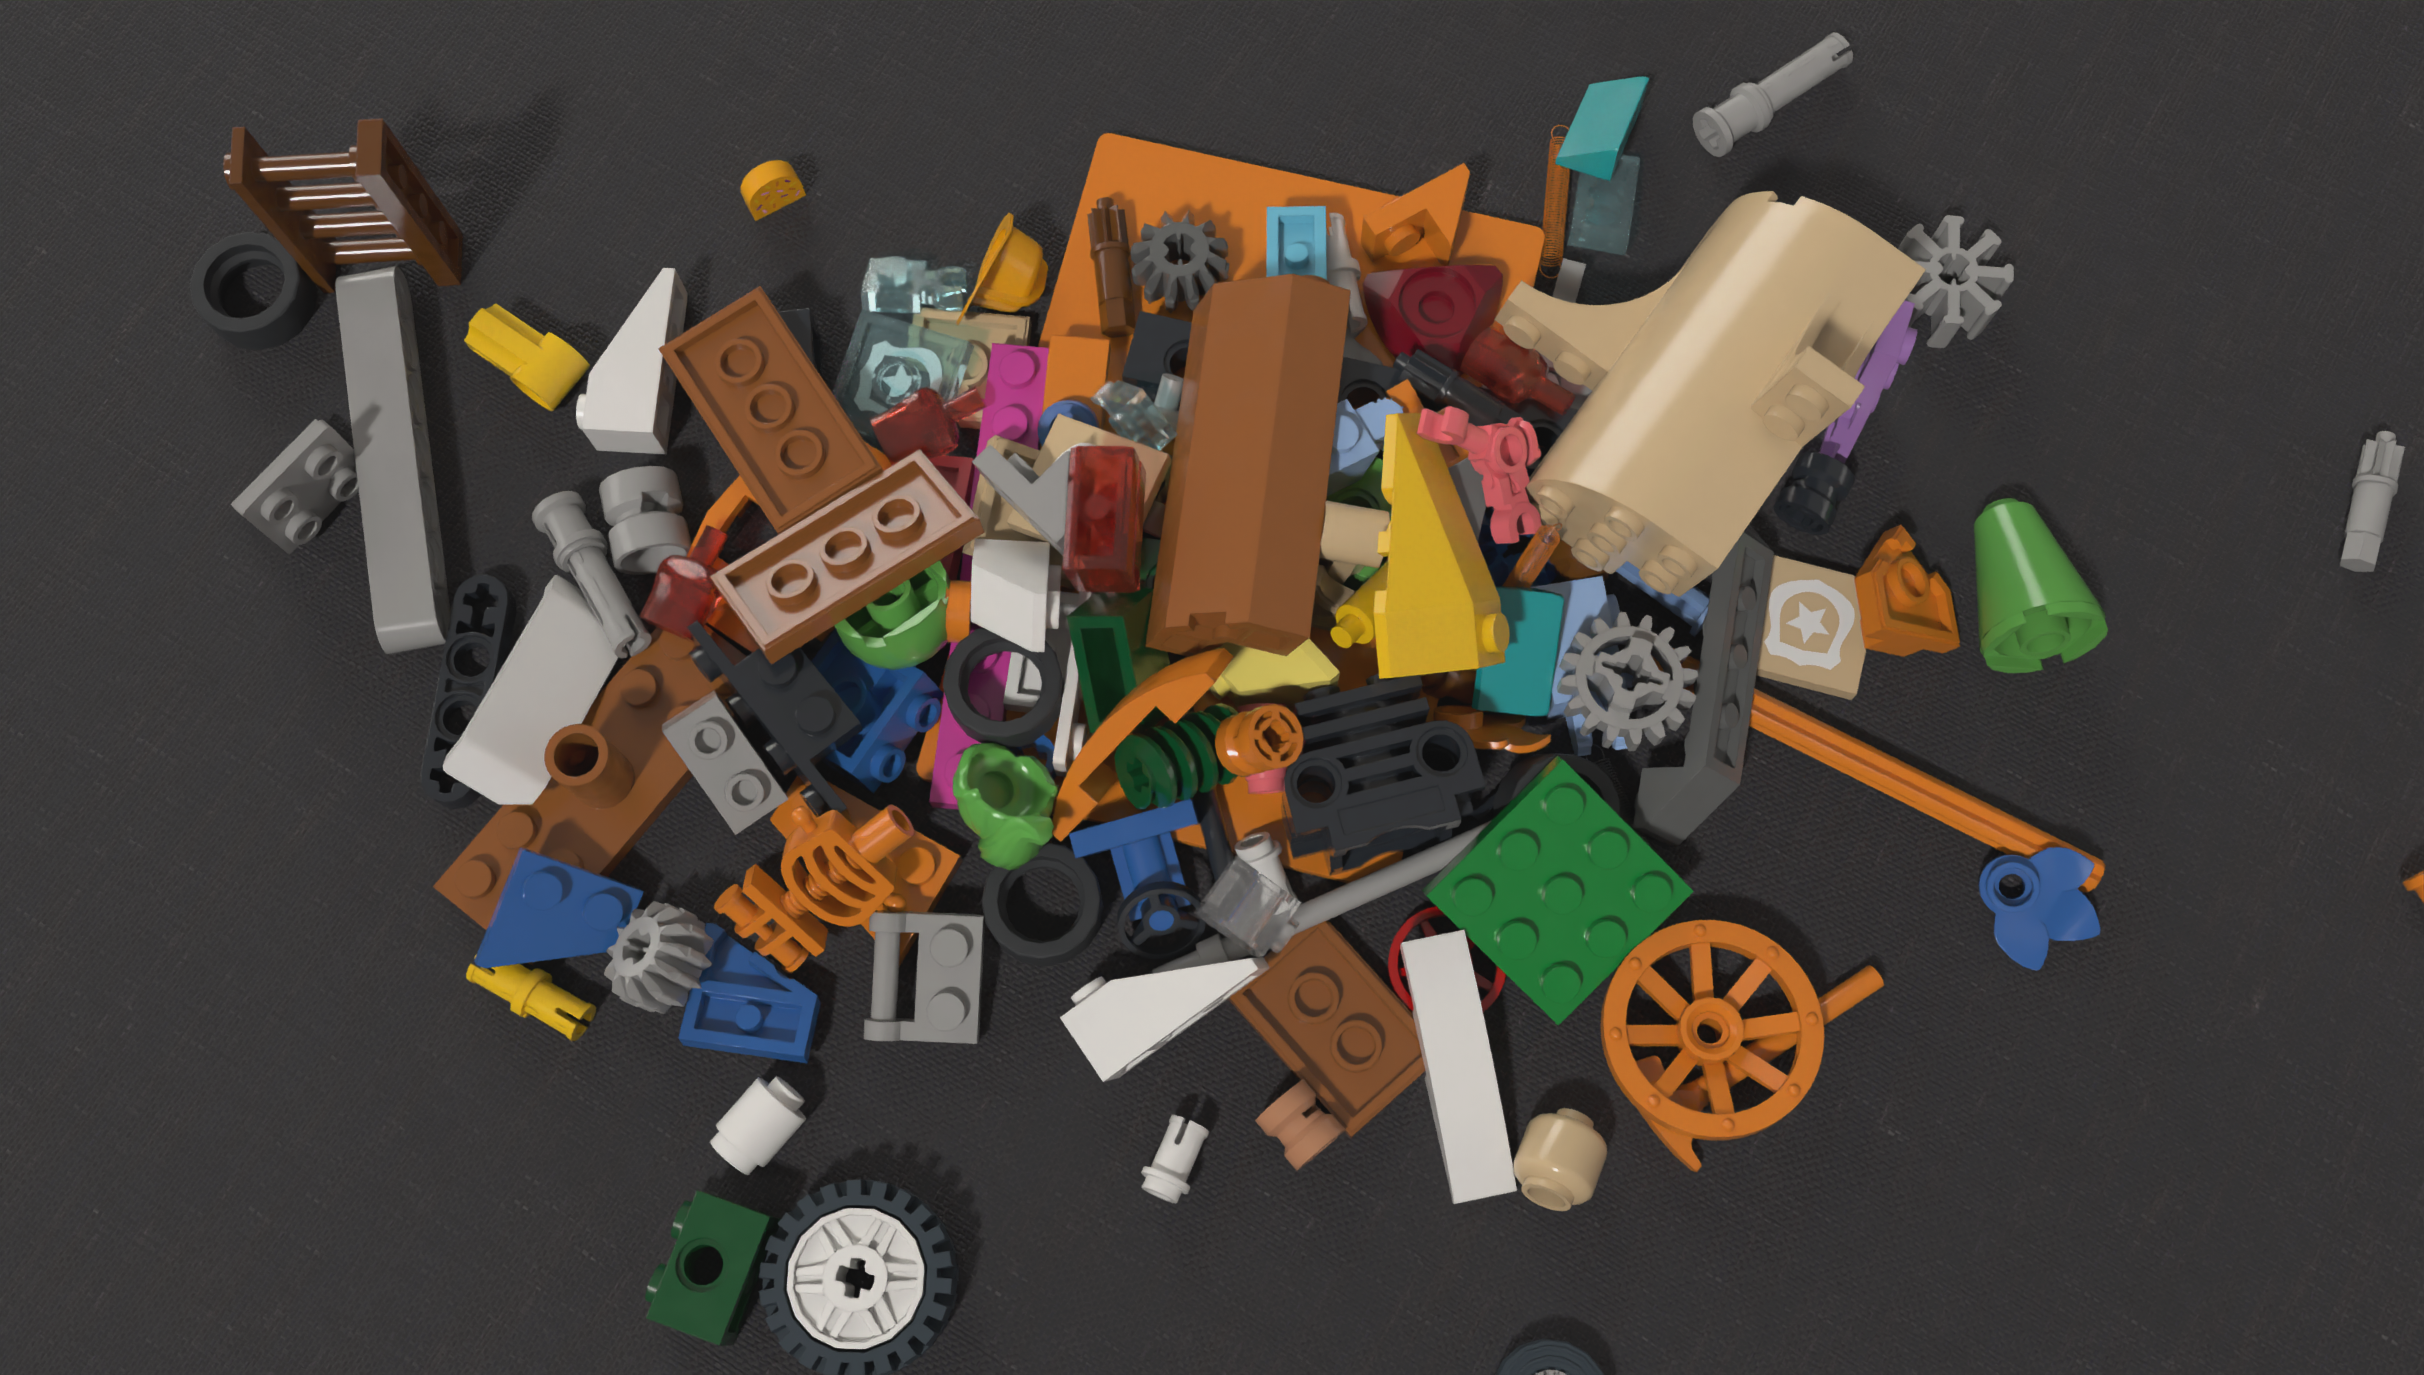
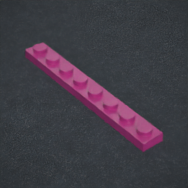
[929,343,1049,810]

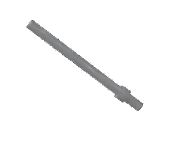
[1152,820,1492,973]

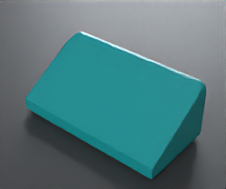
[1555,77,1649,181]
[1472,586,1564,716]

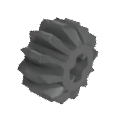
[1131,210,1229,314]

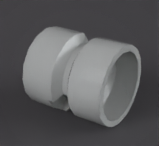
[599,466,692,575]

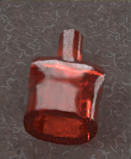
[1460,325,1576,416]
[870,386,987,466]
[639,525,728,643]

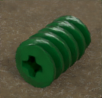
[1114,703,1251,809]

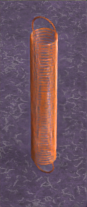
[1539,125,1570,278]
[1502,523,1562,588]

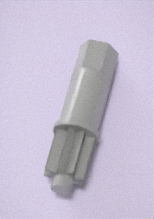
[2340,431,2405,572]

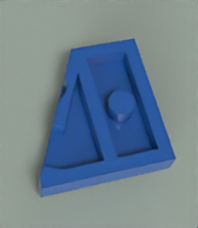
[474,847,644,968]
[678,923,821,1063]

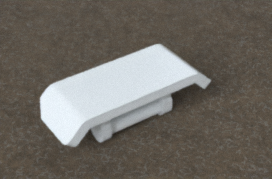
[443,575,626,805]

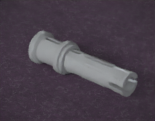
[1693,32,1853,157]
[532,491,652,658]

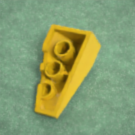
[1374,413,1510,679]

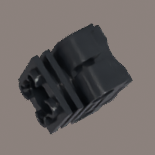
[1281,674,1486,876]

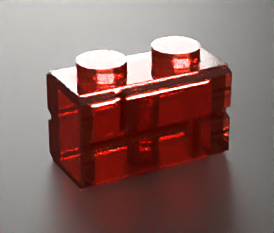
[1062,446,1146,592]

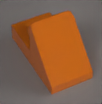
[1361,163,1470,266]

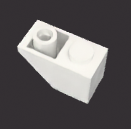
[970,539,1061,652]

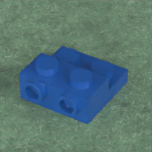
[811,628,944,794]

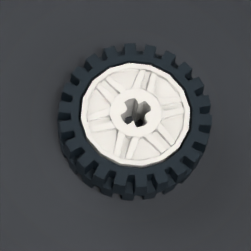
[759,1179,959,1375]

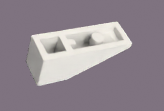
[576,268,688,454]
[1060,957,1270,1082]

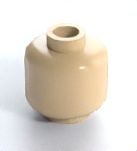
[1513,1108,1607,1211]

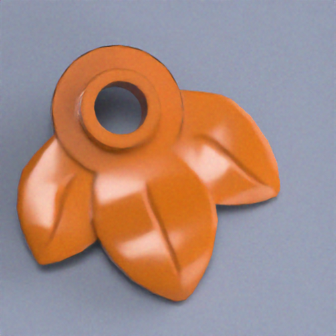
[1434,705,1551,754]

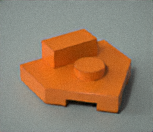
[1854,525,1960,657]

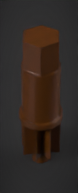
[1087,197,1136,338]

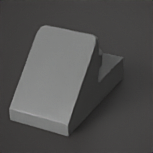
[972,445,1083,563]

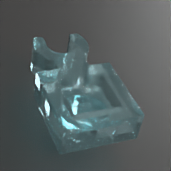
[861,256,967,314]
[1090,380,1178,451]

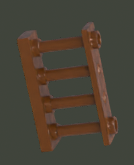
[223,118,463,293]

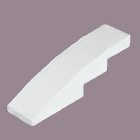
[1400,930,1517,1204]

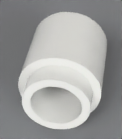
[710,1076,806,1175]

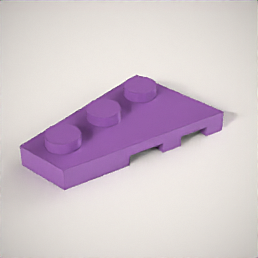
[1819,300,1917,464]

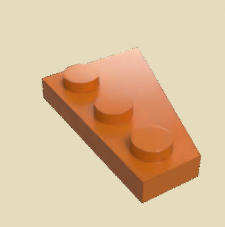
[770,776,963,967]

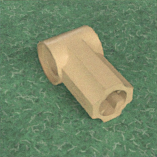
[1319,501,1390,585]

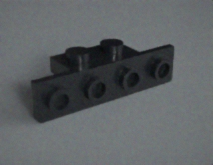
[687,620,862,824]

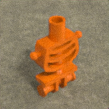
[714,805,914,973]

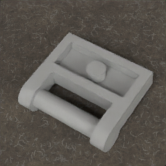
[863,910,985,1044]

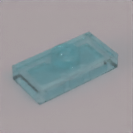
[1567,154,1640,255]

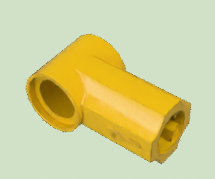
[464,303,590,411]

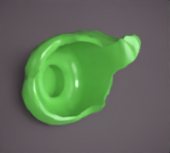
[953,743,1059,870]

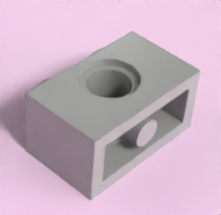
[662,690,788,835]

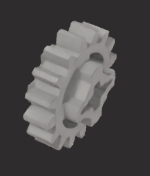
[1557,612,1698,751]

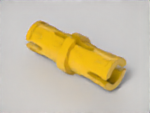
[466,954,596,1041]

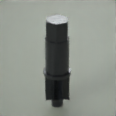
[1393,349,1531,426]

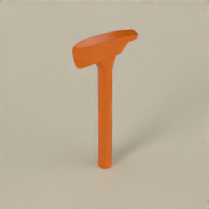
[1636,965,1884,1172]

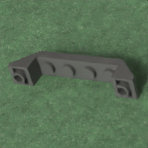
[1633,524,1774,846]

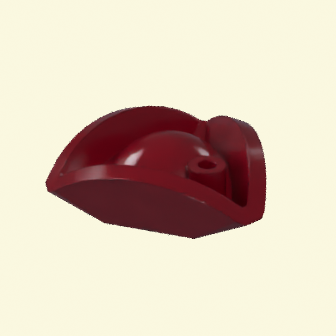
[1363,264,1503,376]

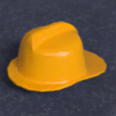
[956,213,1048,326]

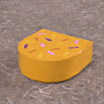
[741,160,806,221]

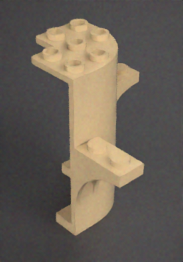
[1494,191,1926,597]

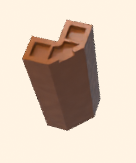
[1145,273,1351,657]

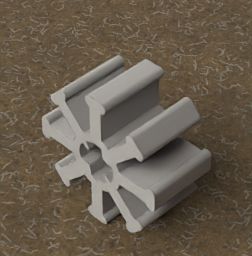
[1898,215,2014,348]

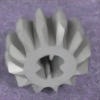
[604,901,714,1014]

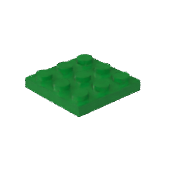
[1422,756,1694,1025]

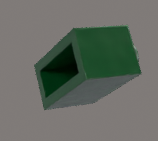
[1067,588,1170,734]

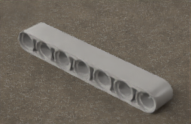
[336,266,451,655]

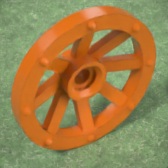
[1600,920,1824,1141]

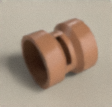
[1255,1079,1345,1171]

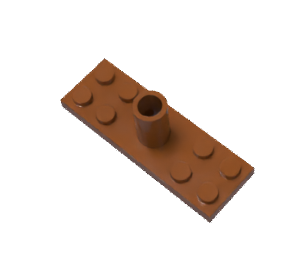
[433,603,747,966]

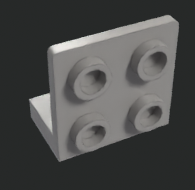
[231,419,359,555]

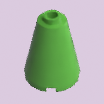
[1974,498,2108,673]

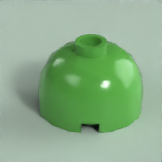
[834,560,950,670]

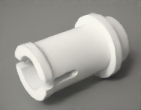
[1233,832,1298,917]
[1141,1115,1209,1204]

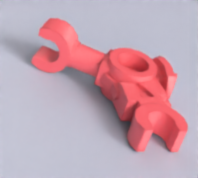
[1417,406,1542,544]

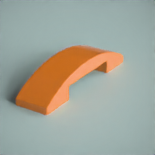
[1052,648,1234,842]

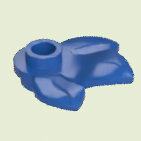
[1978,847,2101,971]

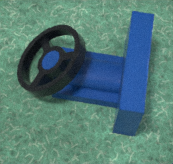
[1069,799,1206,960]

